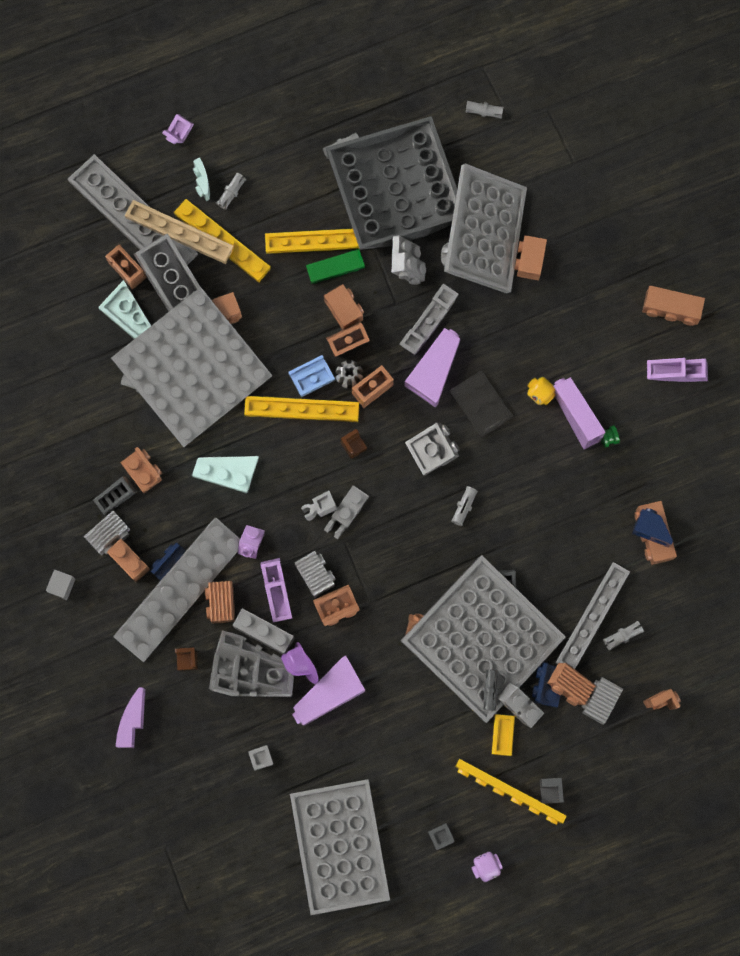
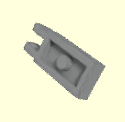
[324,486,369,539]

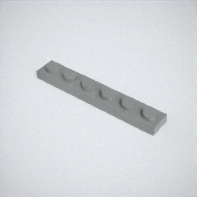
[555,562,630,669]

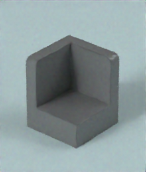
[540,778,564,804]

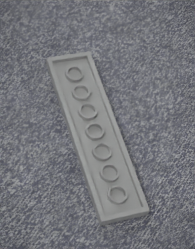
[68,154,198,265]
[113,518,240,662]

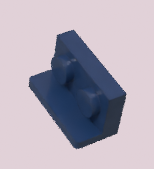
[151,542,186,581]
[532,663,560,708]

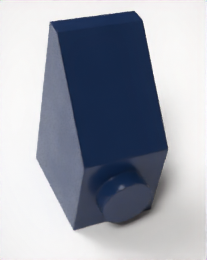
[632,508,673,548]

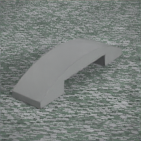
[400,284,459,355]

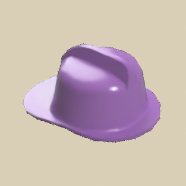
[281,642,318,684]

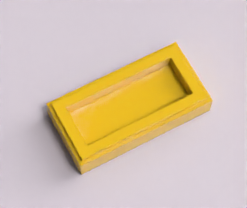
[492,714,515,756]

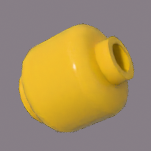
[527,377,556,405]

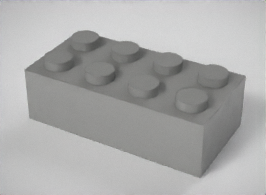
[134,233,200,311]

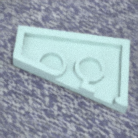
[98,280,151,339]
[192,456,259,493]

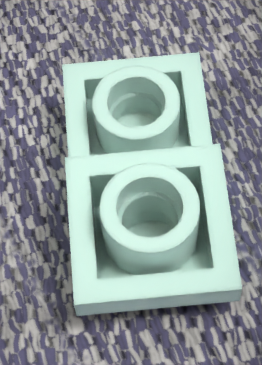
[193,157,210,201]

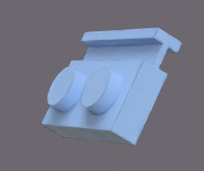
[289,355,335,397]

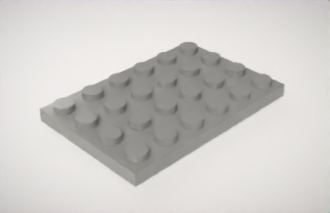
[444,164,527,293]
[290,779,390,915]

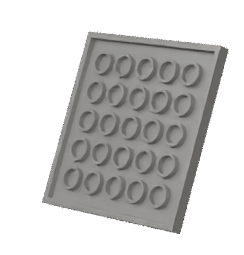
[111,287,272,447]
[401,555,565,723]

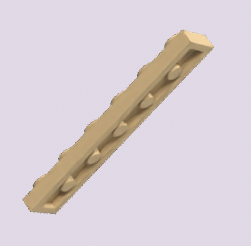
[125,200,234,264]

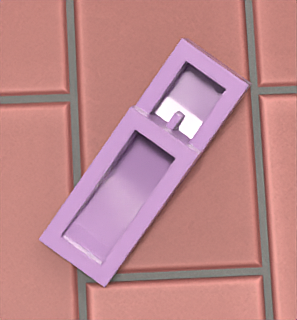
[647,358,708,382]
[261,558,292,622]
[116,688,145,748]

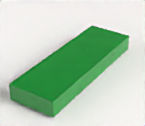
[306,249,365,284]

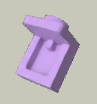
[162,114,194,144]
[238,525,265,559]

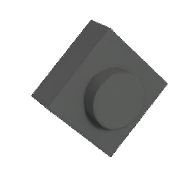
[428,823,455,850]

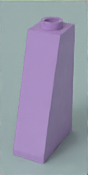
[405,328,460,407]
[553,377,606,449]
[292,656,365,726]

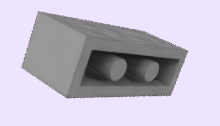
[233,608,295,654]

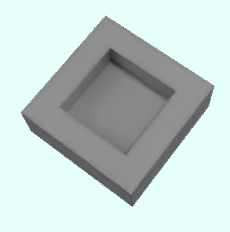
[248,745,273,771]

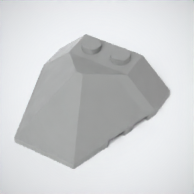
[209,630,294,697]

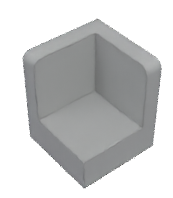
[46,570,75,600]

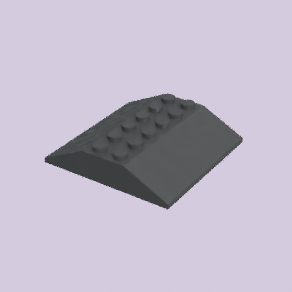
[326,116,457,250]

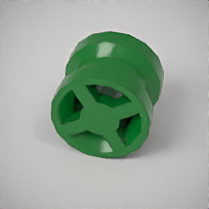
[601,425,620,448]

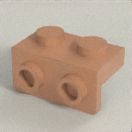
[313,585,360,626]

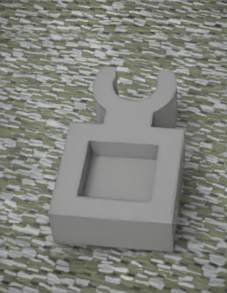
[301,491,338,521]

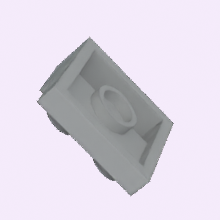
[391,235,426,285]
[405,423,460,475]

